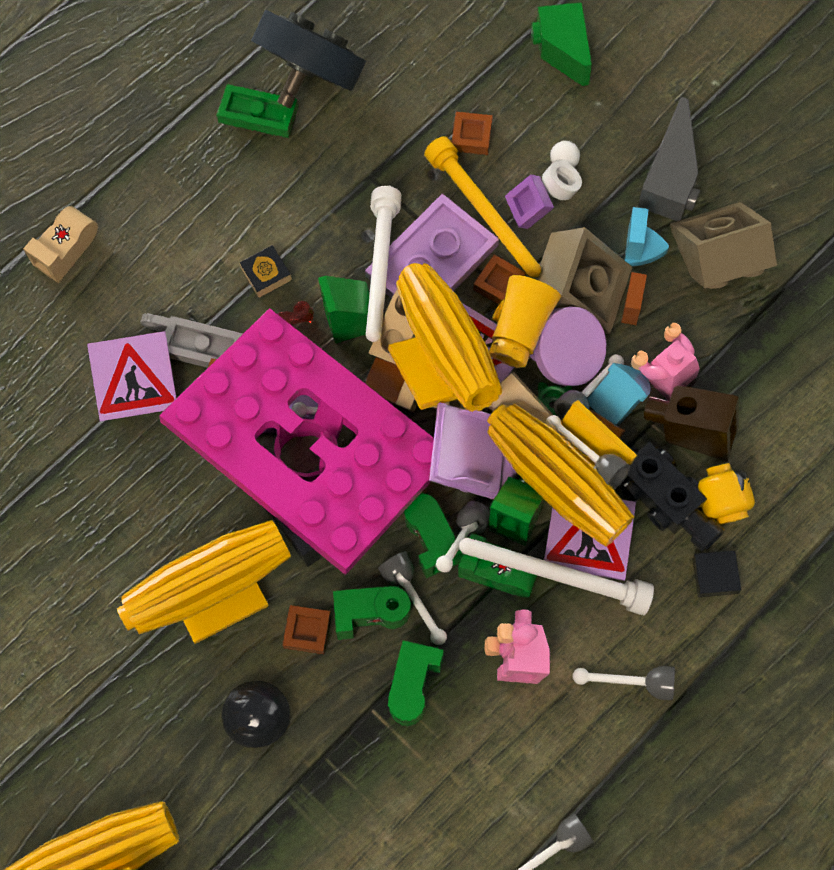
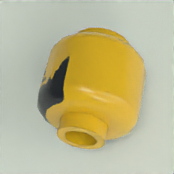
[698,463,755,525]

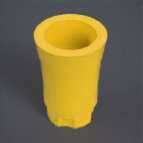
[489,275,561,368]

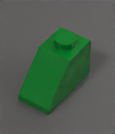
[531,2,592,86]
[318,275,370,344]
[489,476,545,546]

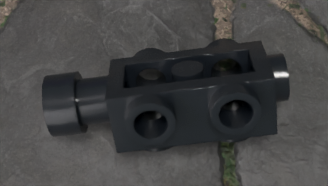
[619,442,725,553]

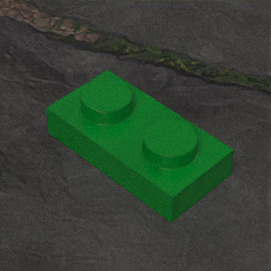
[216,84,299,138]

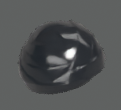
[221,681,290,748]

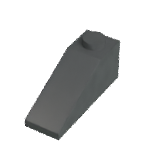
[638,97,700,221]

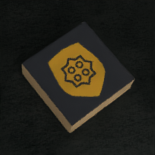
[239,245,292,297]

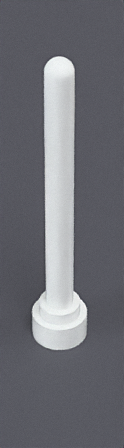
[366,186,402,342]
[459,538,654,615]

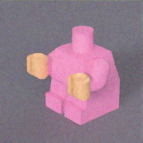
[631,322,700,401]
[485,610,550,684]

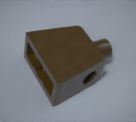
[644,385,739,462]

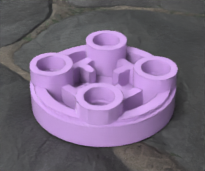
[530,307,606,386]

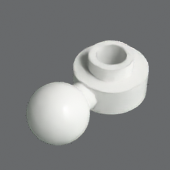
[542,141,582,200]

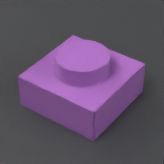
[505,175,554,229]

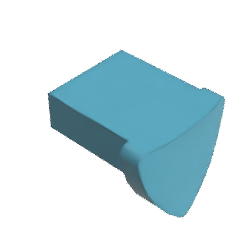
[625,207,669,266]
[588,363,650,427]

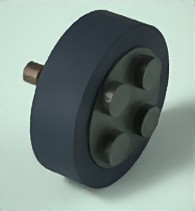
[251,9,366,108]

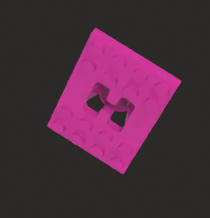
[159,308,434,575]

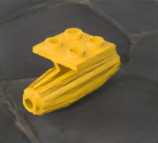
[388,263,502,412]
[487,400,638,547]
[117,520,291,644]
[4,801,179,870]

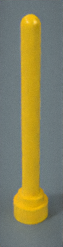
[424,136,541,278]

